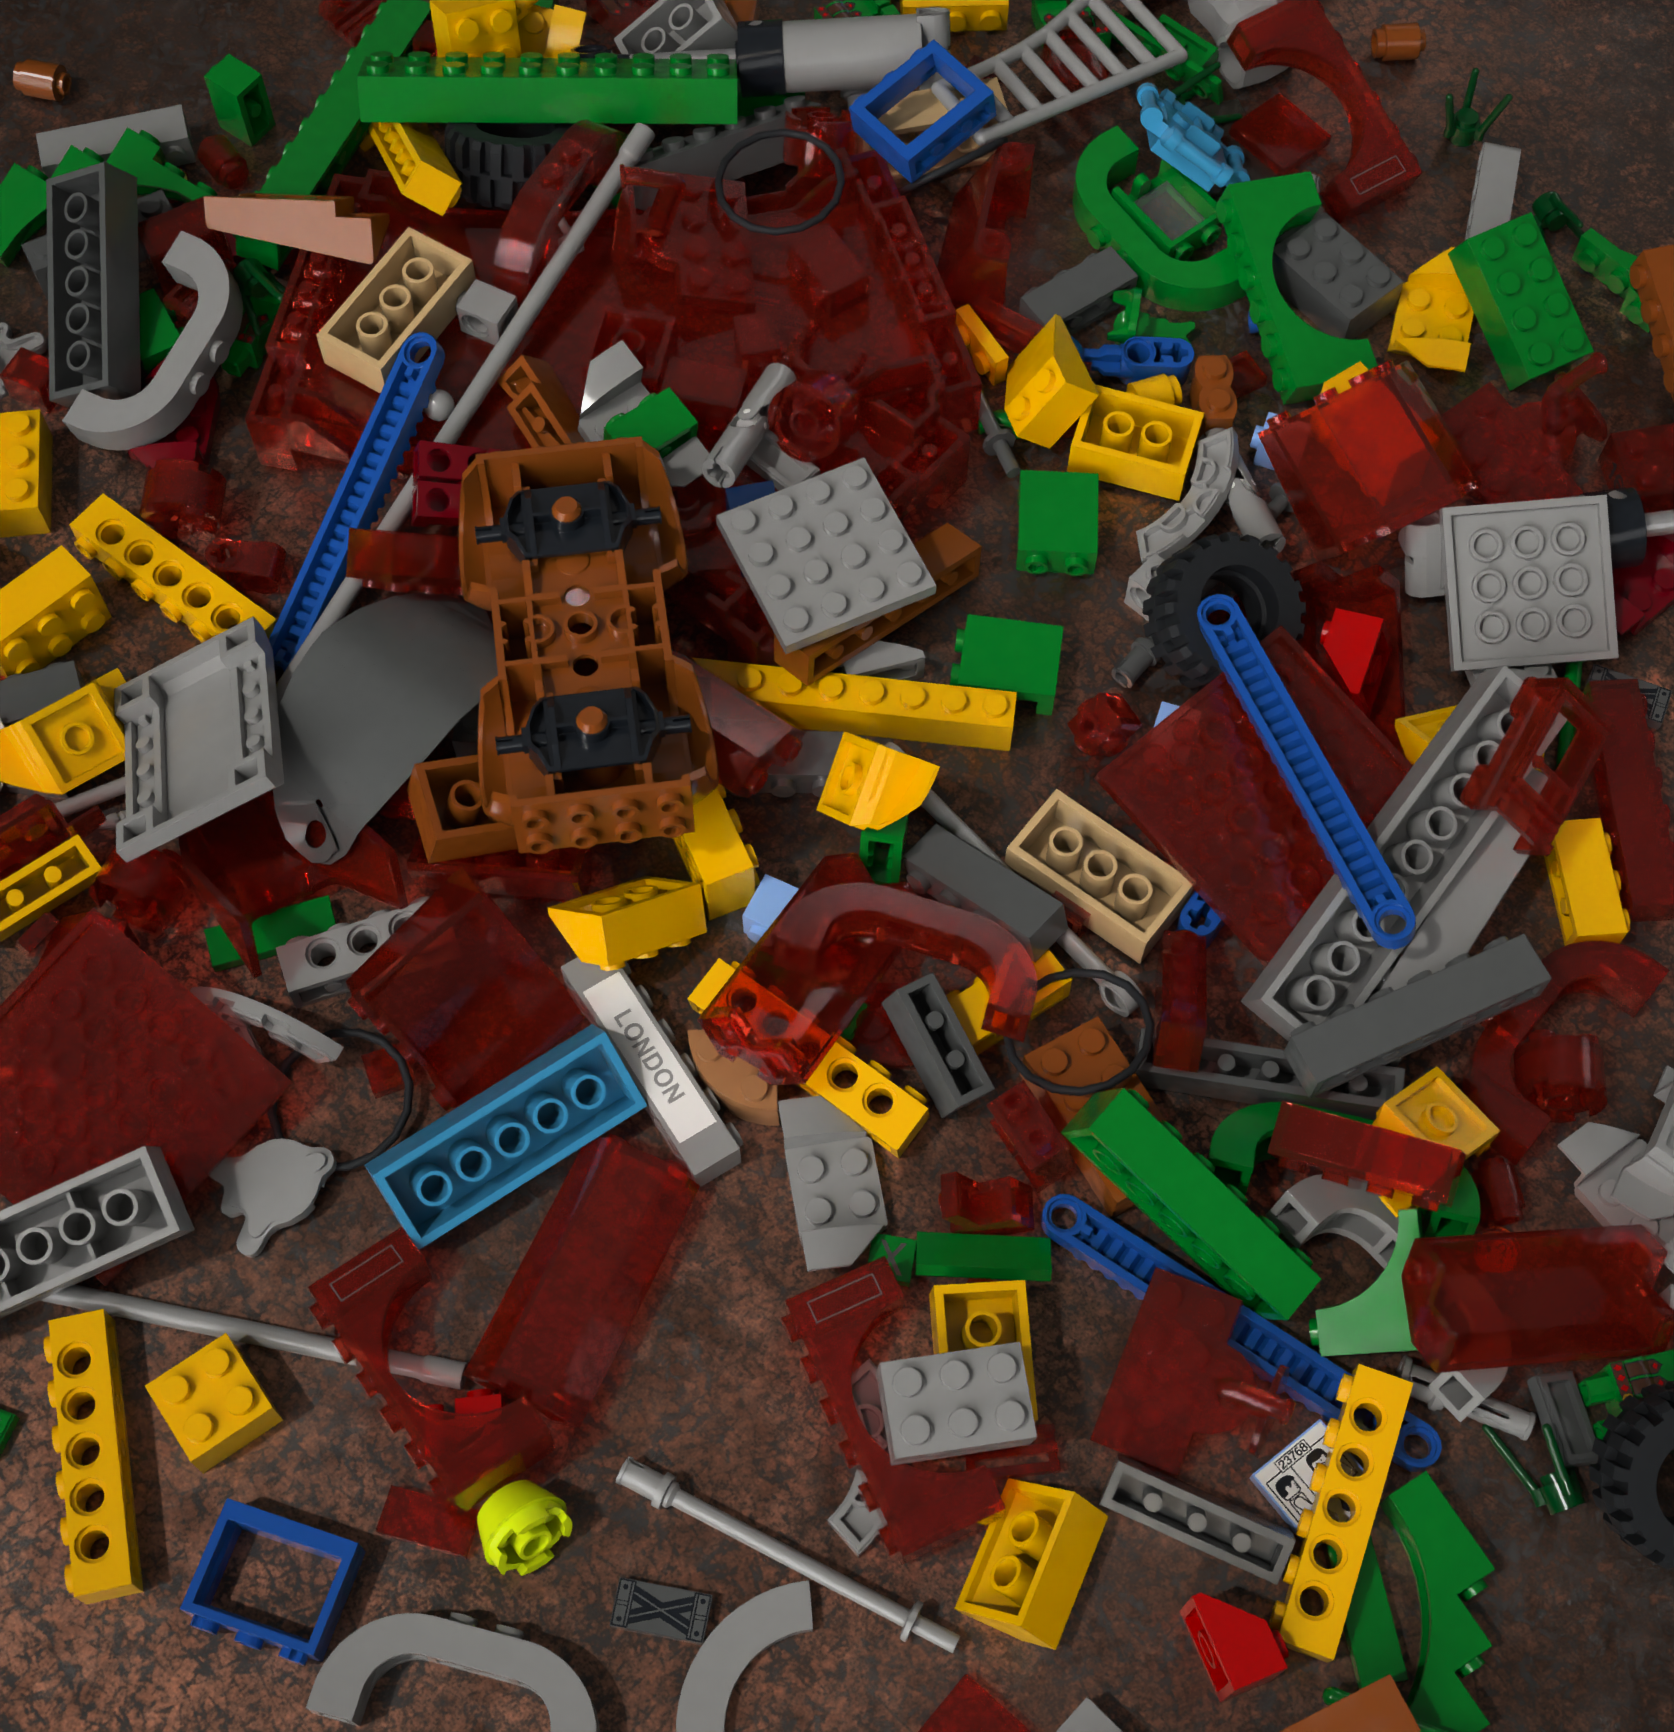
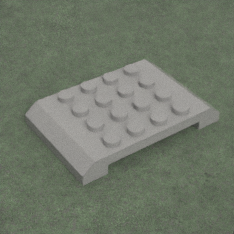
[114,616,284,863]

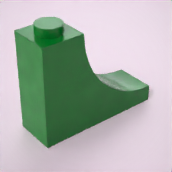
[1309,1207,1436,1357]

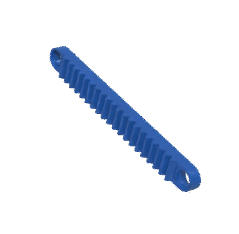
[269,332,445,672]
[1197,594,1416,949]
[1041,1194,1442,1472]

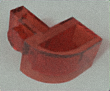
[938,1172,1035,1236]

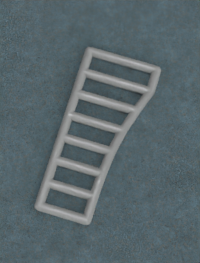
[931,0,1188,146]

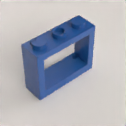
[849,40,997,184]
[180,1498,366,1666]

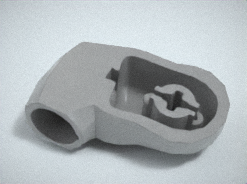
[1187,0,1305,89]

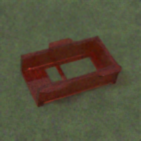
[1460,676,1618,856]

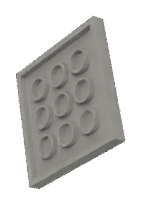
[716,457,936,654]
[1439,495,1619,672]

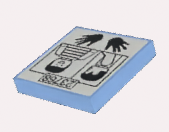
[1249,1419,1383,1550]

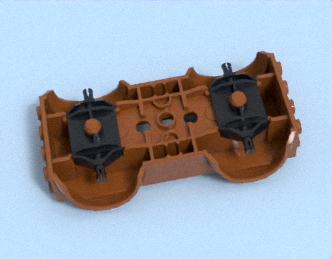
[458,436,719,854]

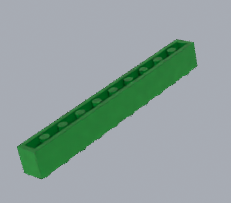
[232,0,433,271]

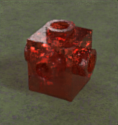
[1067,692,1143,757]

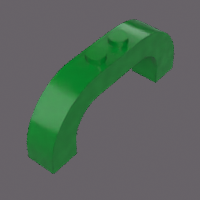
[1072,125,1246,312]
[1206,1102,1480,1250]

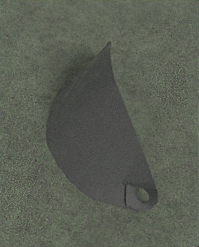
[273,593,498,865]

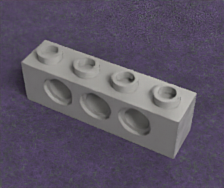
[276,895,461,1009]

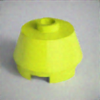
[477,1479,573,1576]

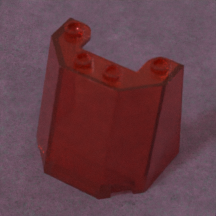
[1258,359,1482,561]
[345,867,586,1111]

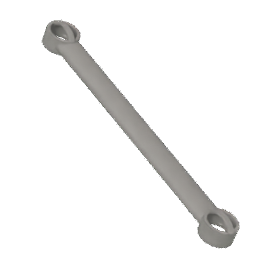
[885,742,1143,1017]

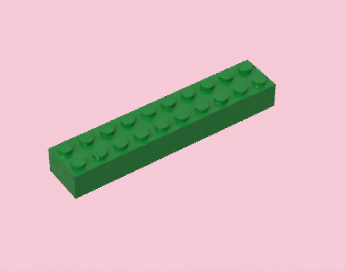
[357,51,737,124]

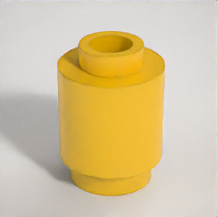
[1126,373,1182,406]

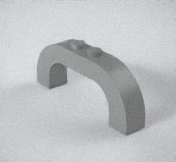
[62,231,243,451]
[1266,1174,1509,1423]
[306,1612,600,1732]

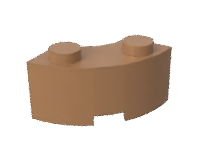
[688,1028,780,1126]

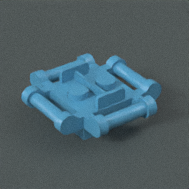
[1136,82,1250,192]

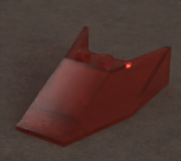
[178,790,408,978]

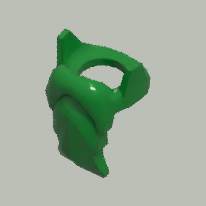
[1106,287,1195,346]

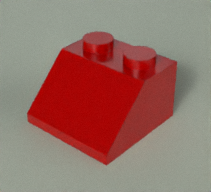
[1320,608,1393,722]
[1179,1592,1289,1703]

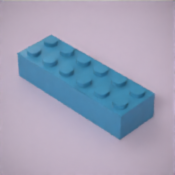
[364,1024,647,1250]

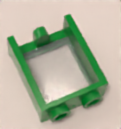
[1111,159,1223,261]

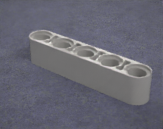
[1465,142,1521,240]

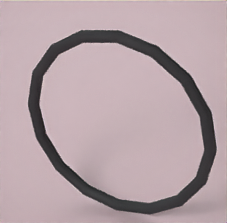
[714,128,845,236]
[892,137,1008,199]
[1003,968,1155,1096]
[267,1028,414,1171]

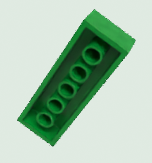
[1060,1088,1321,1321]

